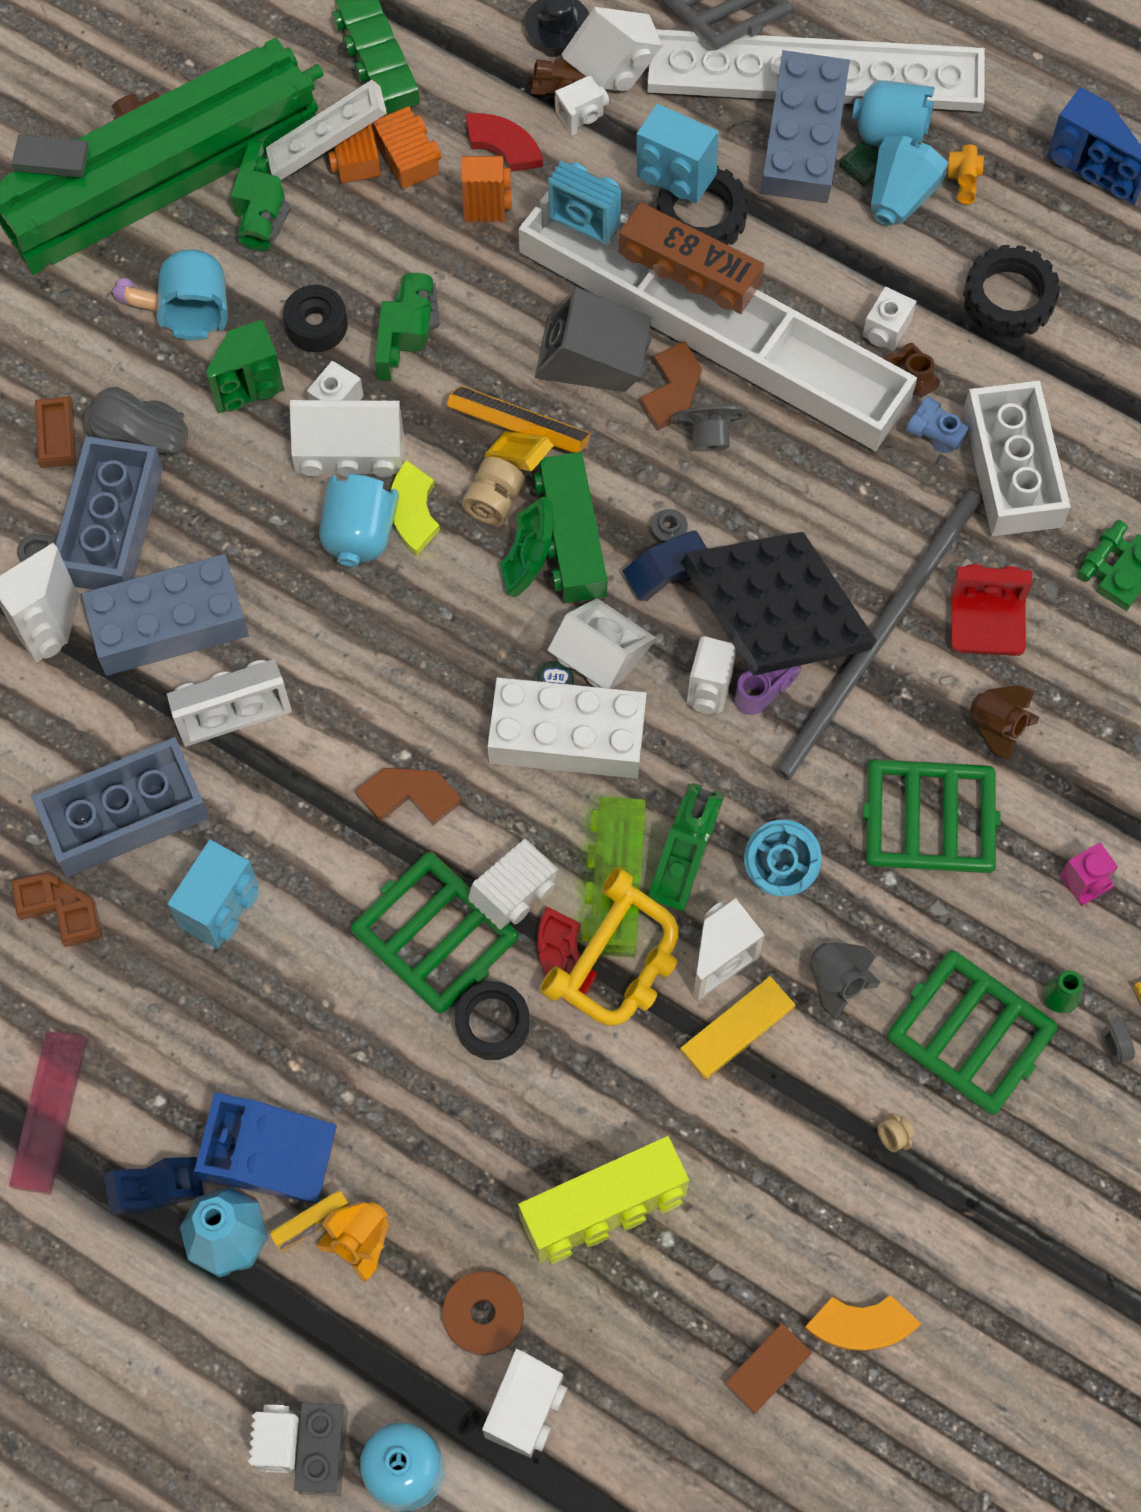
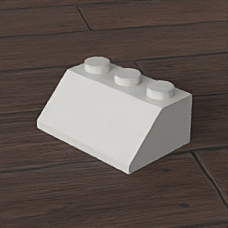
[290,400,404,477]
[0,543,79,663]
[167,659,292,747]

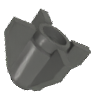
[810,942,881,1017]

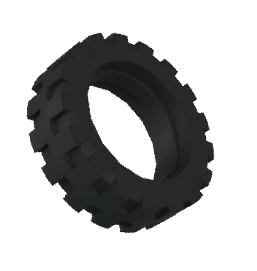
[656,165,748,245]
[963,245,1060,338]

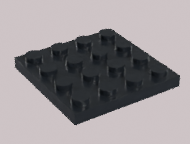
[681,532,877,676]

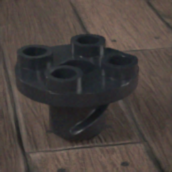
[525,0,589,57]

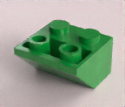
[206,320,285,414]

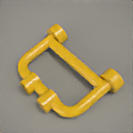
[539,867,679,1026]

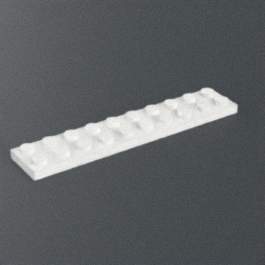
[647,29,985,112]

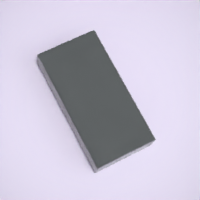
[11,135,90,178]

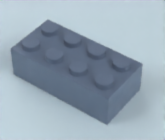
[760,50,850,203]
[55,436,163,590]
[81,554,249,676]
[31,737,210,877]

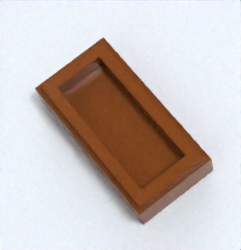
[35,396,76,468]
[724,1323,812,1415]

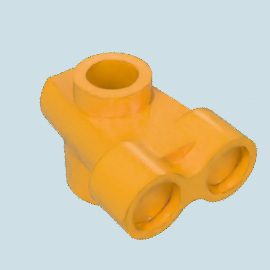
[948,144,984,205]

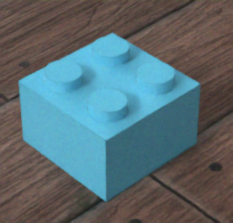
[636,104,719,204]
[167,839,259,949]

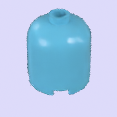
[852,80,935,148]
[157,249,228,340]
[319,474,399,567]
[360,1423,445,1512]

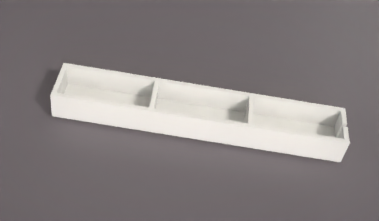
[519,191,917,451]

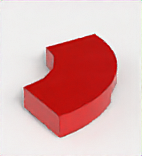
[465,113,543,171]
[538,906,597,1010]

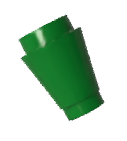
[1042,971,1083,1013]

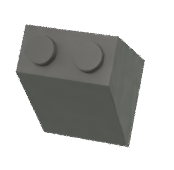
[535,287,652,392]

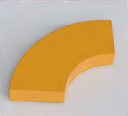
[804,1295,922,1351]

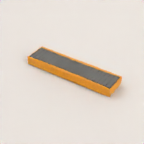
[447,386,591,453]

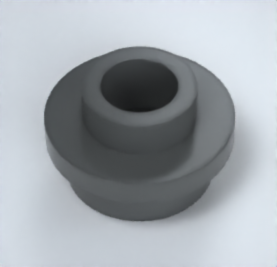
[651,509,688,543]

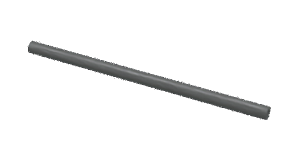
[775,490,982,780]

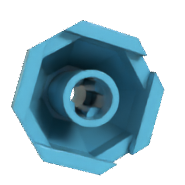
[871,135,948,226]
[180,1187,269,1277]

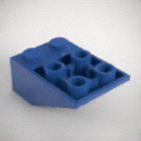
[1047,87,1141,205]
[194,1092,337,1204]

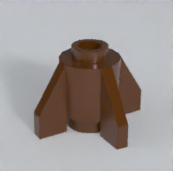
[970,684,1039,759]

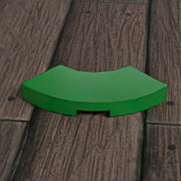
[499,497,553,597]

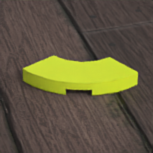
[391,460,440,556]

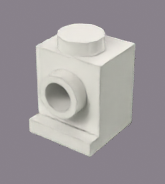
[555,75,609,136]

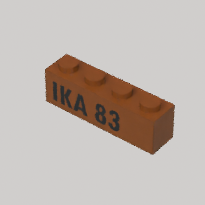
[618,202,765,314]

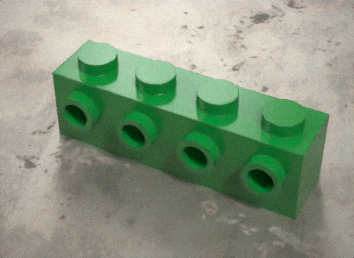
[533,452,608,603]

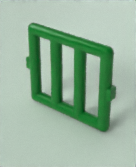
[862,759,1001,873]
[350,852,519,1014]
[887,950,1058,1115]

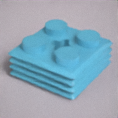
[548,161,621,244]

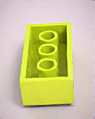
[518,1136,690,1264]

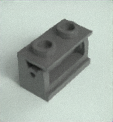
[294,1402,348,1497]

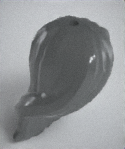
[83,387,188,454]

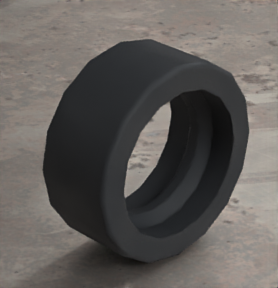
[455,981,529,1060]

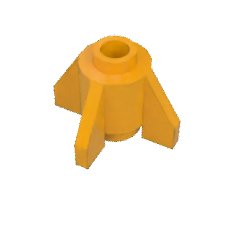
[316,1202,390,1281]

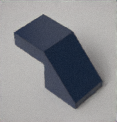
[623,530,707,601]
[103,1157,204,1214]

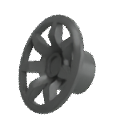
[670,405,749,451]

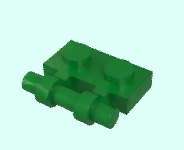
[1076,520,1141,612]

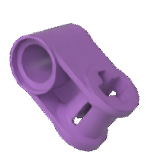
[734,666,802,715]

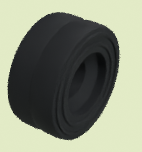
[283,285,348,352]

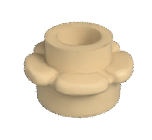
[878,1113,914,1152]

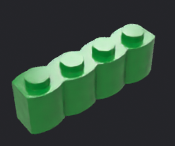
[331,0,420,117]

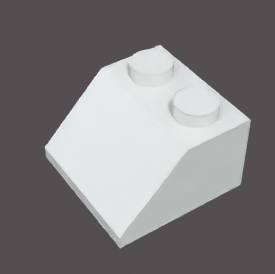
[562,7,663,92]
[548,598,656,689]
[693,898,765,1002]
[482,1349,567,1458]

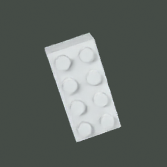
[963,380,1071,537]
[488,677,647,779]

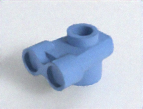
[906,396,970,453]

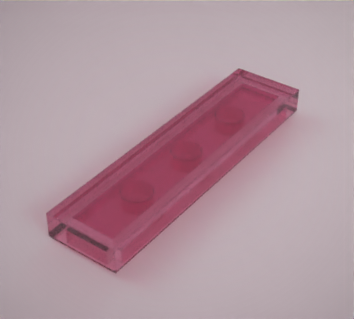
[9,1031,87,1195]

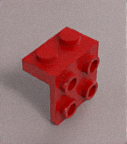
[951,564,1032,656]

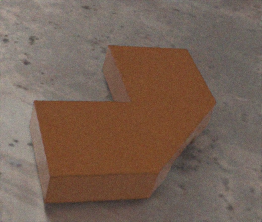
[640,341,702,431]
[355,768,462,826]
[11,872,103,947]

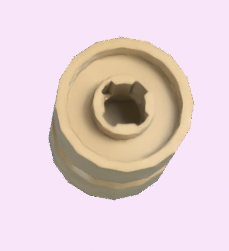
[462,457,525,526]

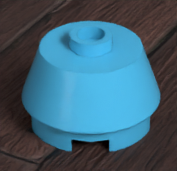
[744,820,822,897]

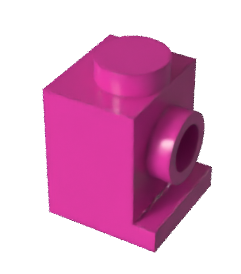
[1060,842,1118,907]

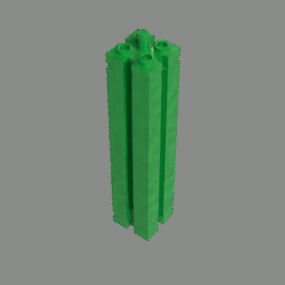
[0,37,324,276]

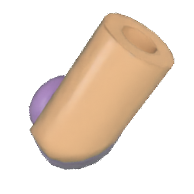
[112,278,157,312]

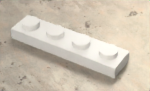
[266,80,387,180]

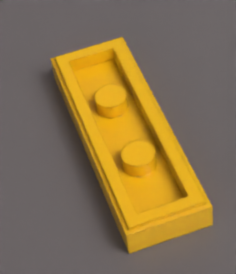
[680,976,796,1081]

